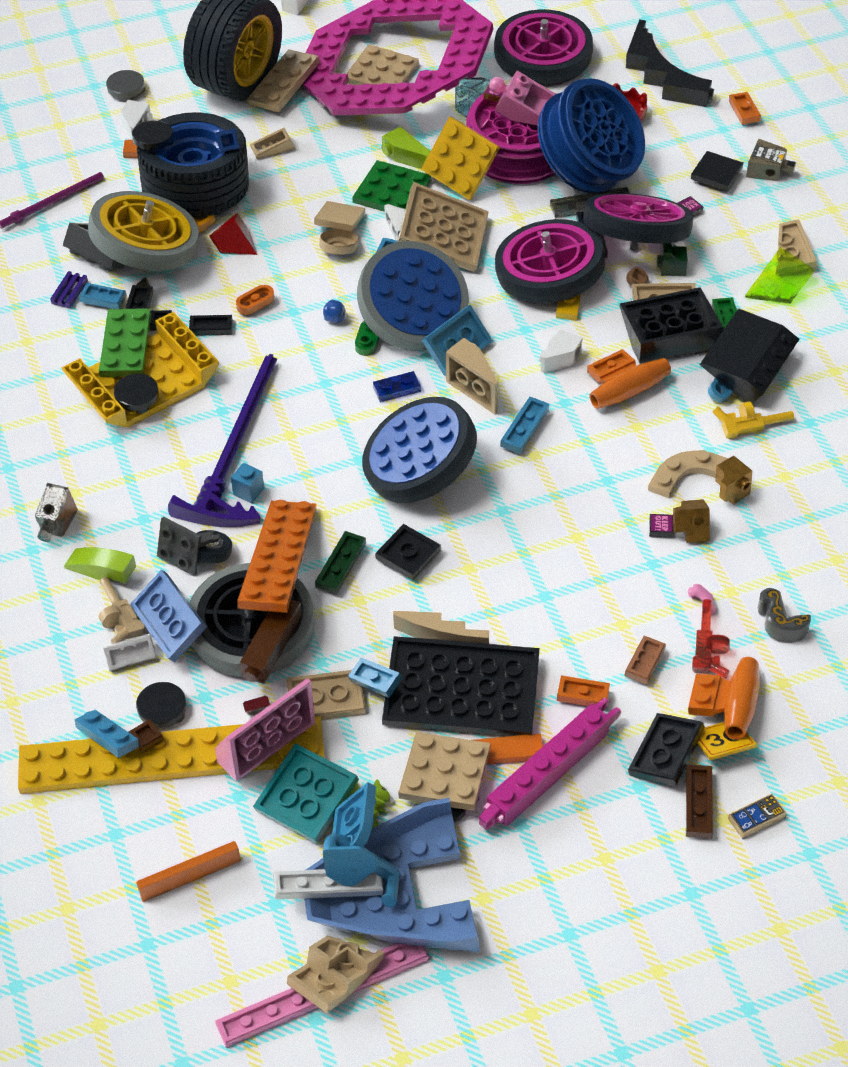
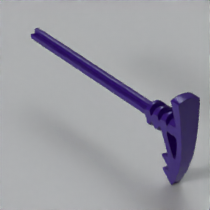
[168,353,278,527]

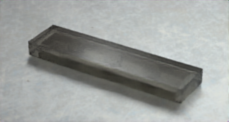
[550,187,630,218]

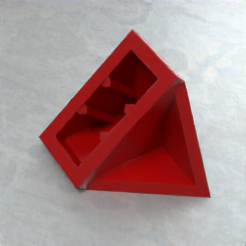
[209,213,258,255]

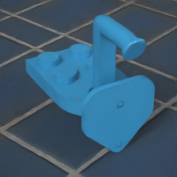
[322,782,400,907]

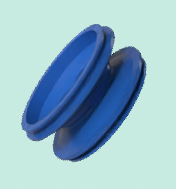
[538,78,645,193]

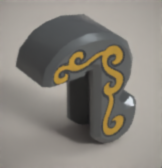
[757,587,811,642]

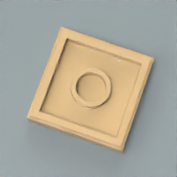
[314,201,365,232]

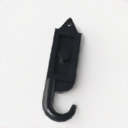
[125,277,154,309]

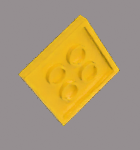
[421,116,500,200]

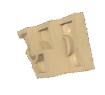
[286,935,385,1013]

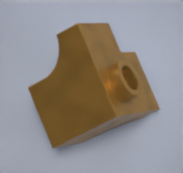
[715,455,753,505]
[673,499,710,543]

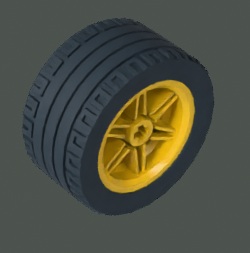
[183,0,282,101]

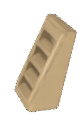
[249,127,295,159]

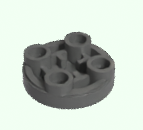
[106,70,145,102]

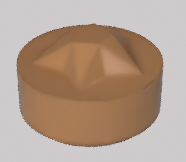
[626,267,648,287]

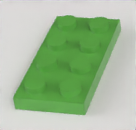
[99,309,151,377]

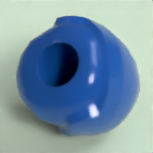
[323,299,346,323]

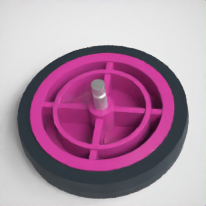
[494,9,593,84]
[495,219,605,303]

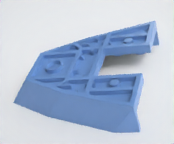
[304,798,480,952]

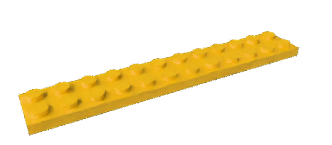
[18,716,325,794]

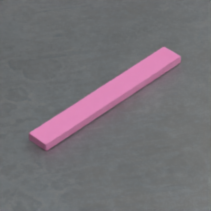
[215,943,429,1048]

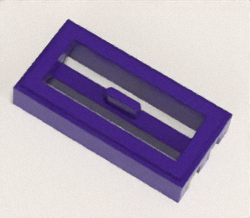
[50,271,88,308]

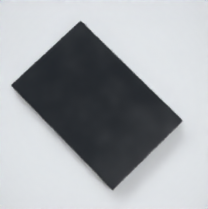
[628,713,705,786]

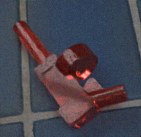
[692,599,730,679]

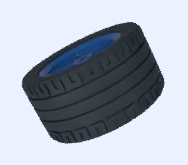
[137,112,249,218]

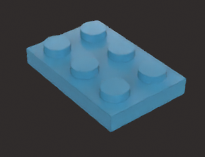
[422,305,493,376]

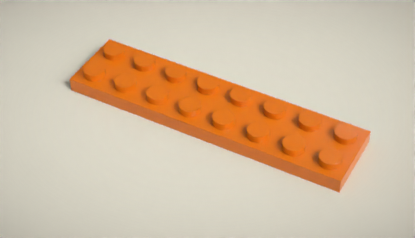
[238,499,317,613]

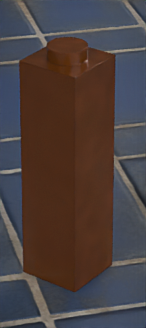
[240,599,302,684]

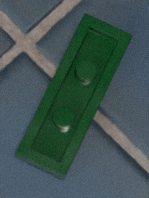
[315,531,367,595]

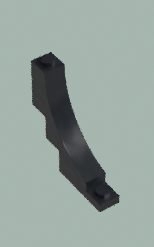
[625,19,715,107]

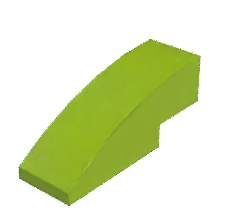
[64,547,136,584]

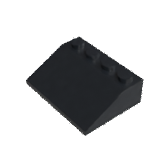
[619,287,723,364]
[699,308,800,404]

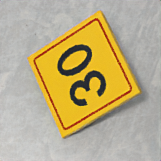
[697,722,758,761]

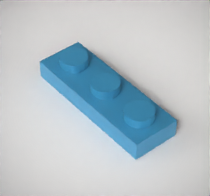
[500,396,550,454]
[74,709,139,758]

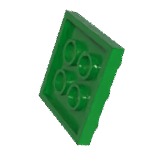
[352,160,431,212]

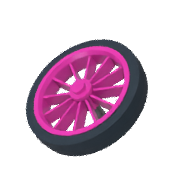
[584,193,693,251]

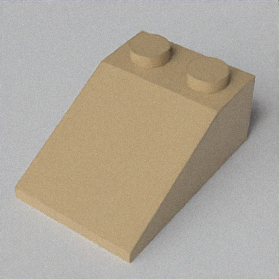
[446,338,498,415]

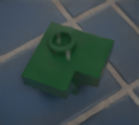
[657,243,688,276]

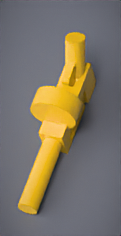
[712,401,794,439]

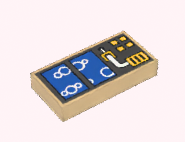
[728,793,787,839]

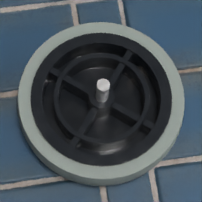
[189,563,315,677]

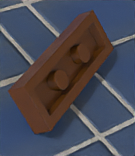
[685,764,713,839]

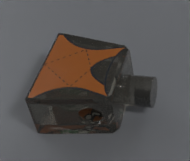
[35,482,78,543]

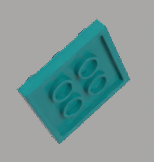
[253,743,359,844]

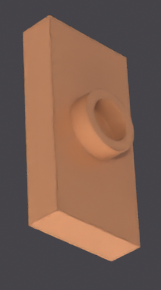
[624,635,666,685]

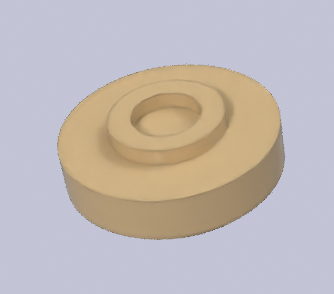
[319,229,359,255]

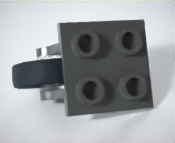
[156,516,232,576]

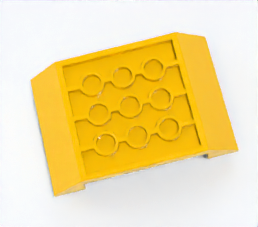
[61,312,220,428]

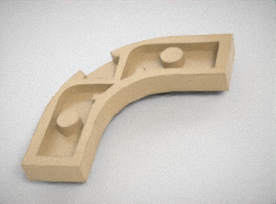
[648,450,728,498]

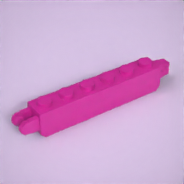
[478,698,622,830]

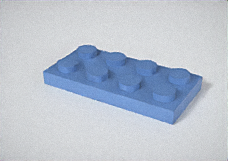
[130,569,207,663]

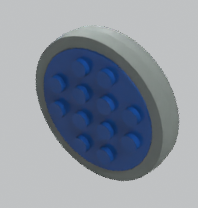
[357,241,469,351]

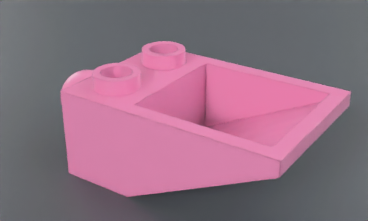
[489,71,555,125]

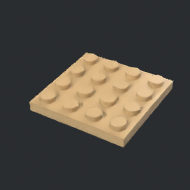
[397,182,489,272]

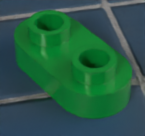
[355,321,380,356]

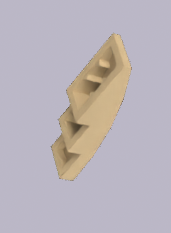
[393,611,490,644]

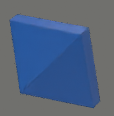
[215,128,240,153]

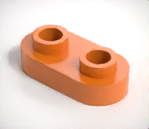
[236,285,275,315]

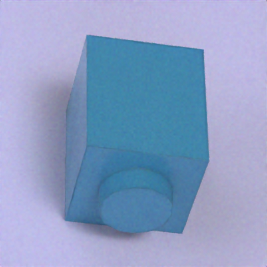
[231,462,265,504]

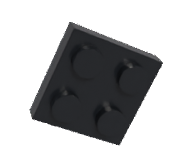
[375,523,441,580]

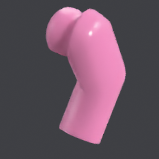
[688,584,716,615]

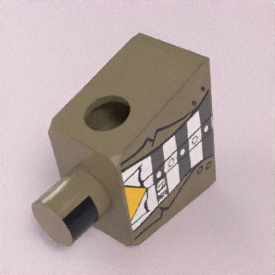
[746,138,796,181]

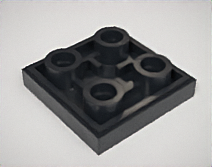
[691,151,744,191]

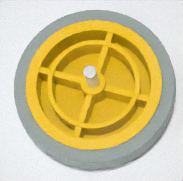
[88,191,199,271]

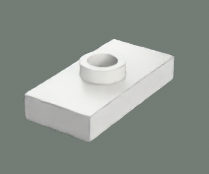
[103,633,157,671]

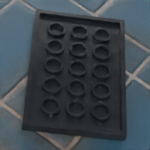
[382,636,540,736]

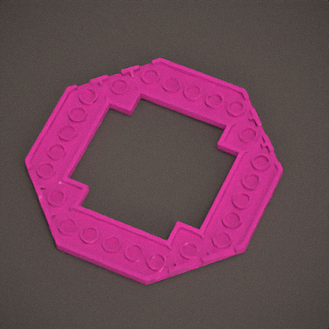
[302,0,494,115]

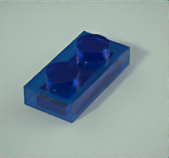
[372,371,421,403]

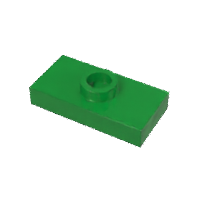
[712,297,737,329]

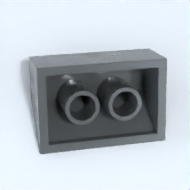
[62,222,126,271]

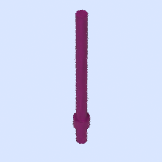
[0,172,104,229]

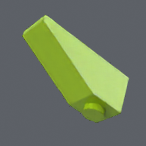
[381,126,430,169]

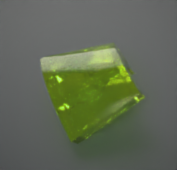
[744,247,815,304]

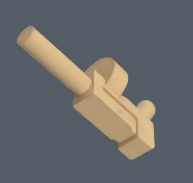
[98,577,145,644]

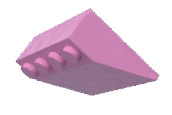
[215,678,315,782]

